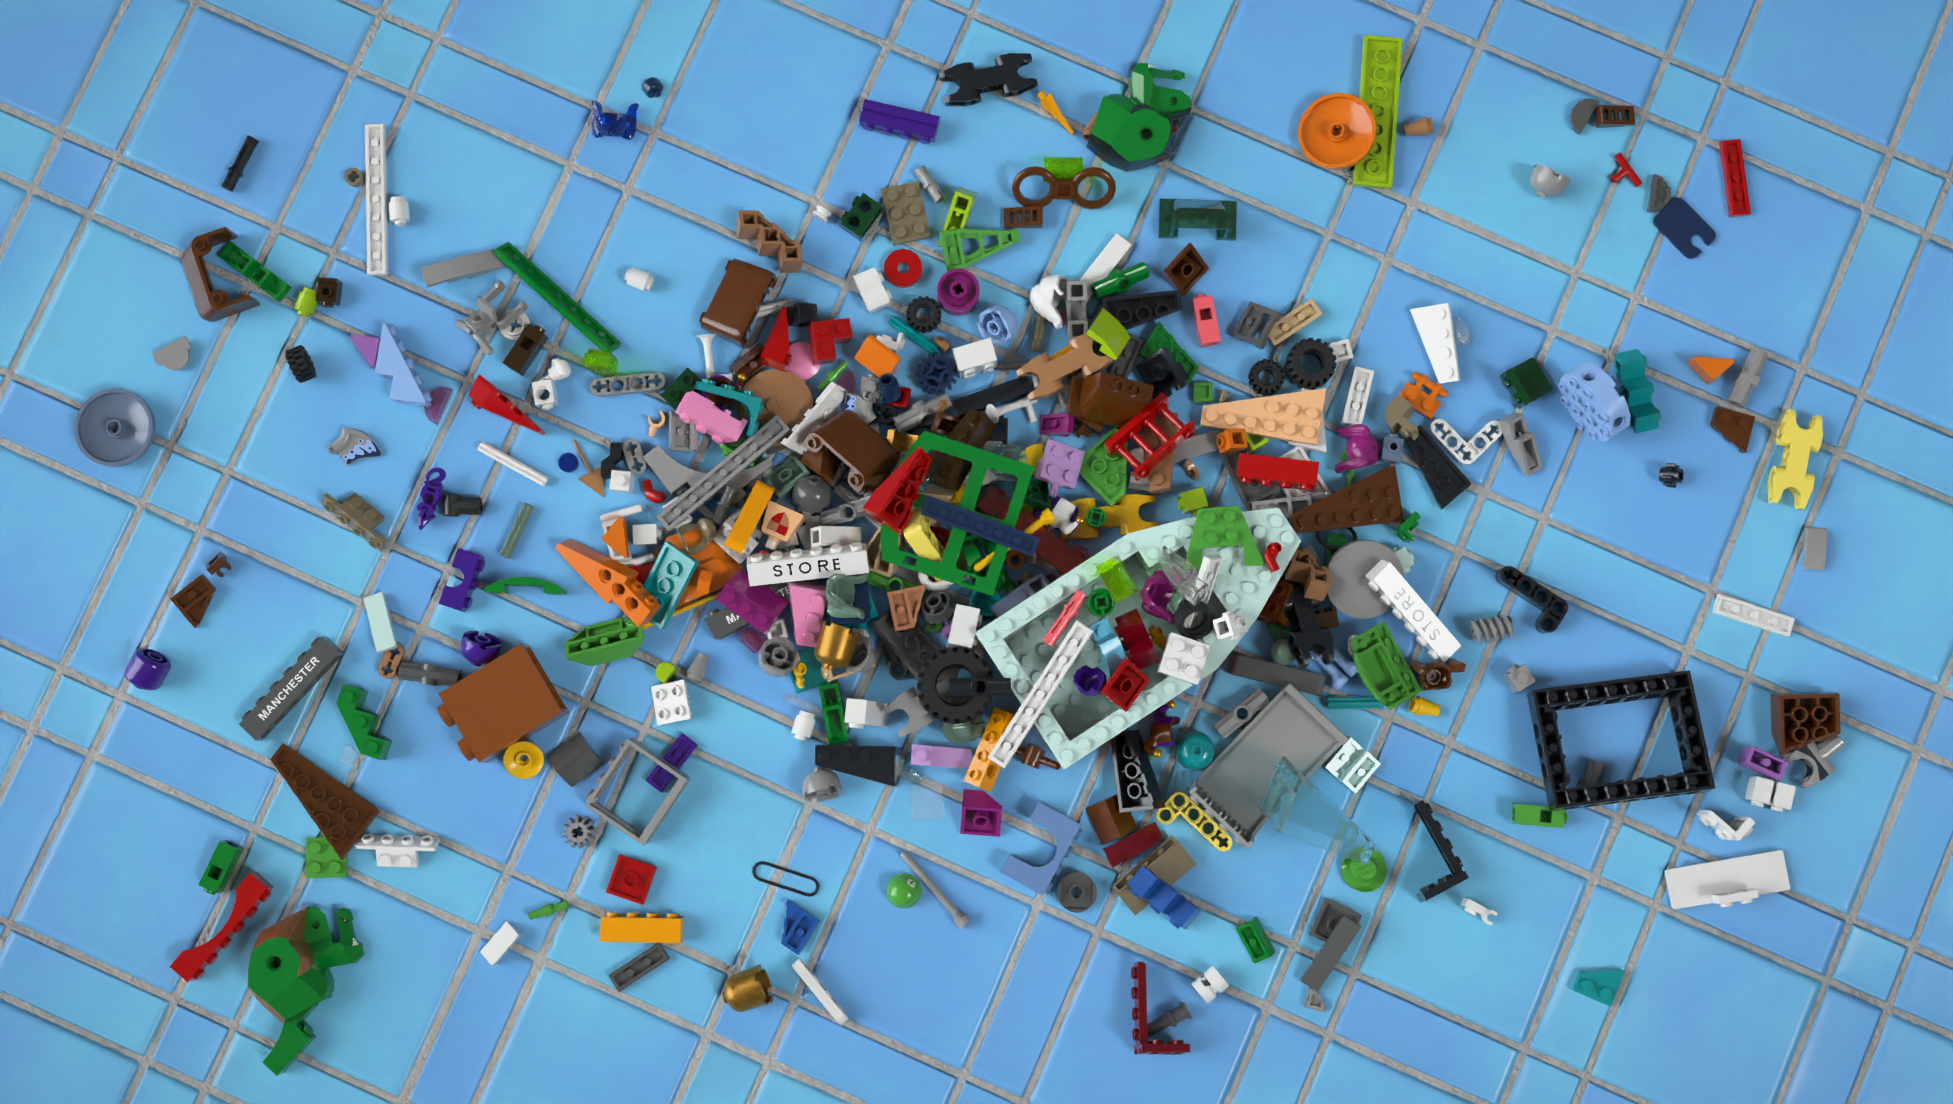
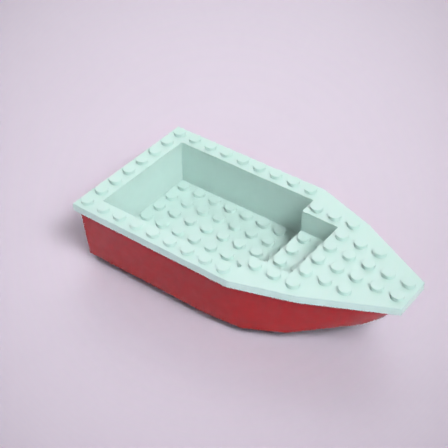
[975,508,1301,769]

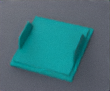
[790,647,827,694]

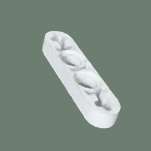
[792,958,849,1025]

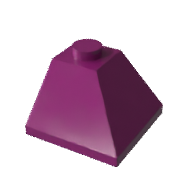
[960,789,1002,837]

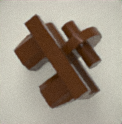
[1073,417,1103,438]

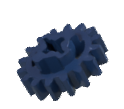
[916,352,958,396]

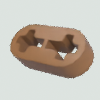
[378,643,406,679]

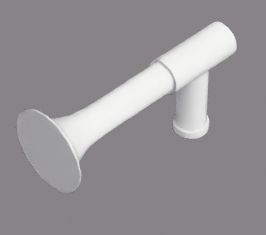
[696,334,733,381]
[986,397,1038,424]

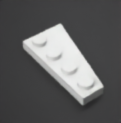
[781,381,848,455]

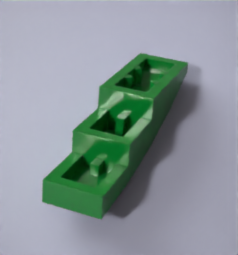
[218,241,292,302]

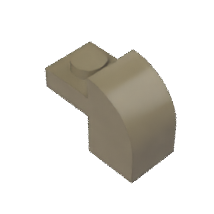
[1385,394,1419,440]

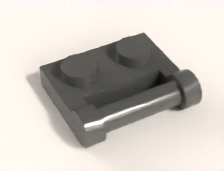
[1232,301,1282,350]

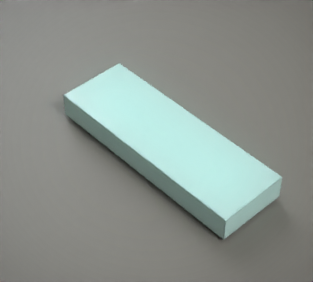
[363,592,398,654]

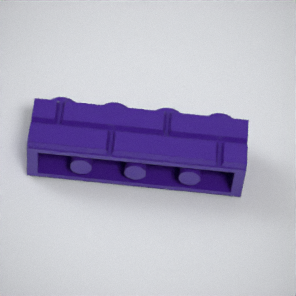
[859,99,940,144]

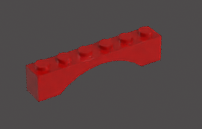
[169,872,274,982]

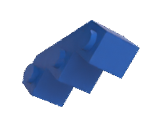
[1128,866,1201,929]

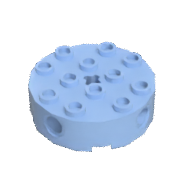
[1558,362,1631,442]

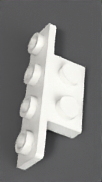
[356,834,440,867]

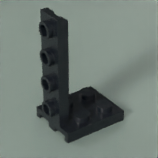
[1414,800,1469,902]

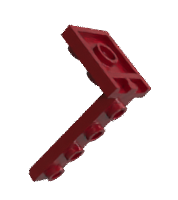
[1131,962,1190,1055]

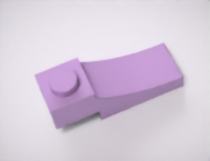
[911,744,972,769]

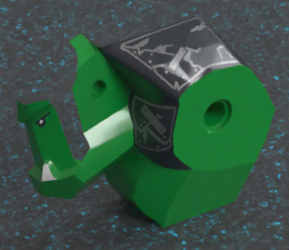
[1086,63,1192,172]

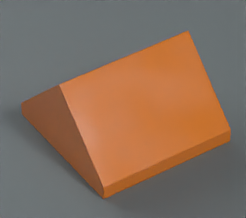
[854,334,901,378]

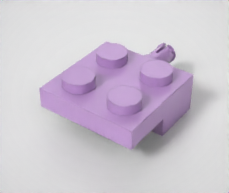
[1034,439,1085,498]

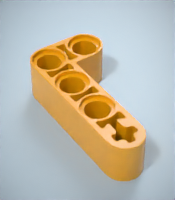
[723,480,775,554]

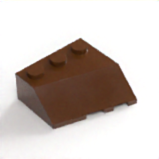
[1770,692,1841,755]

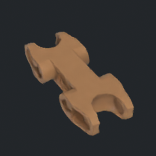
[1015,334,1117,402]

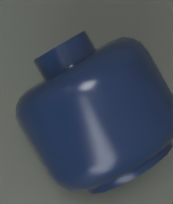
[642,77,663,98]

